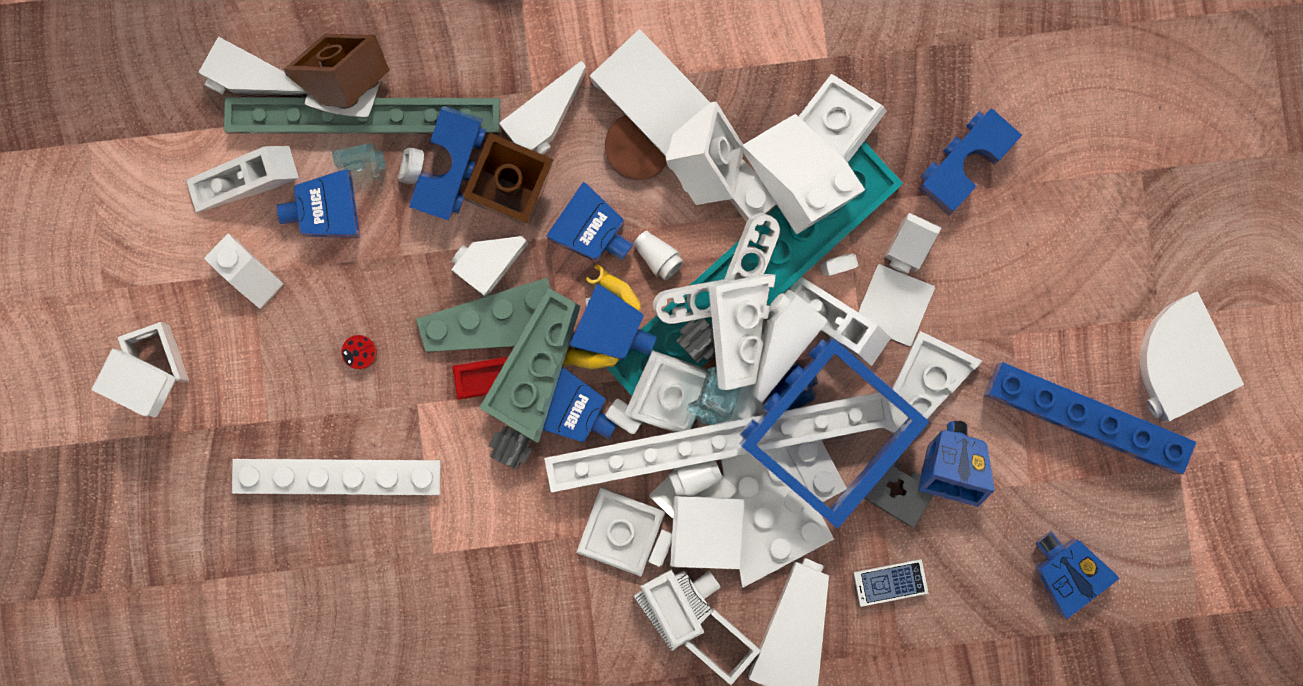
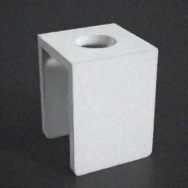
[118,322,189,383]
[91,348,176,417]
[684,608,761,685]

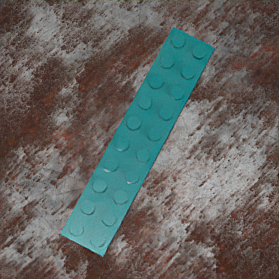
[606,141,904,396]

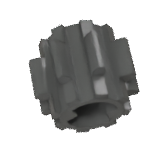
[676,318,715,363]
[489,426,533,469]

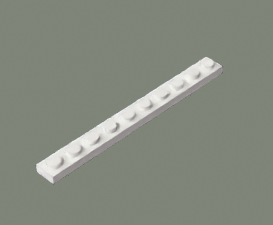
[544,393,894,492]

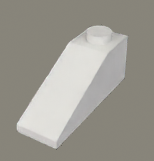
[198,36,308,97]
[499,61,587,155]
[186,146,299,212]
[790,277,891,366]
[749,290,828,402]

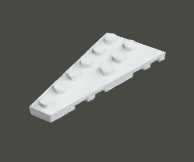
[709,367,834,588]

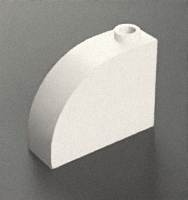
[1140,291,1244,422]

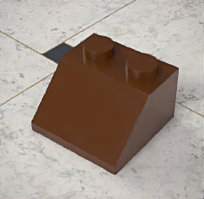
[283,33,390,109]
[463,133,554,227]

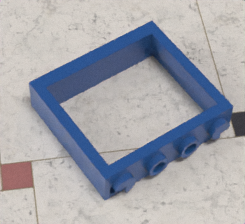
[739,338,930,529]

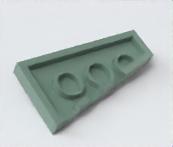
[416,278,551,352]
[479,288,581,443]

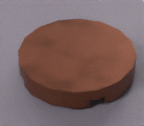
[605,114,667,180]

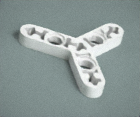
[653,213,780,338]

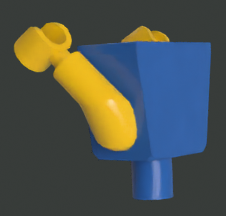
[563,264,657,369]

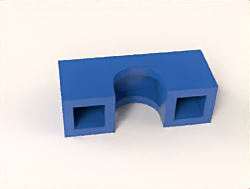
[409,106,486,220]
[919,108,1022,215]

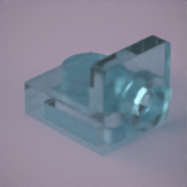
[332,143,387,181]
[687,367,741,425]

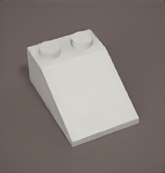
[740,114,865,234]

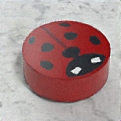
[341,335,377,370]

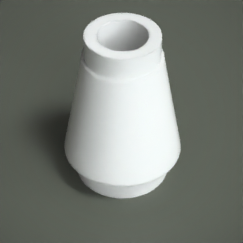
[633,230,684,281]
[669,460,723,497]

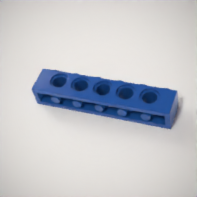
[983,362,1197,474]

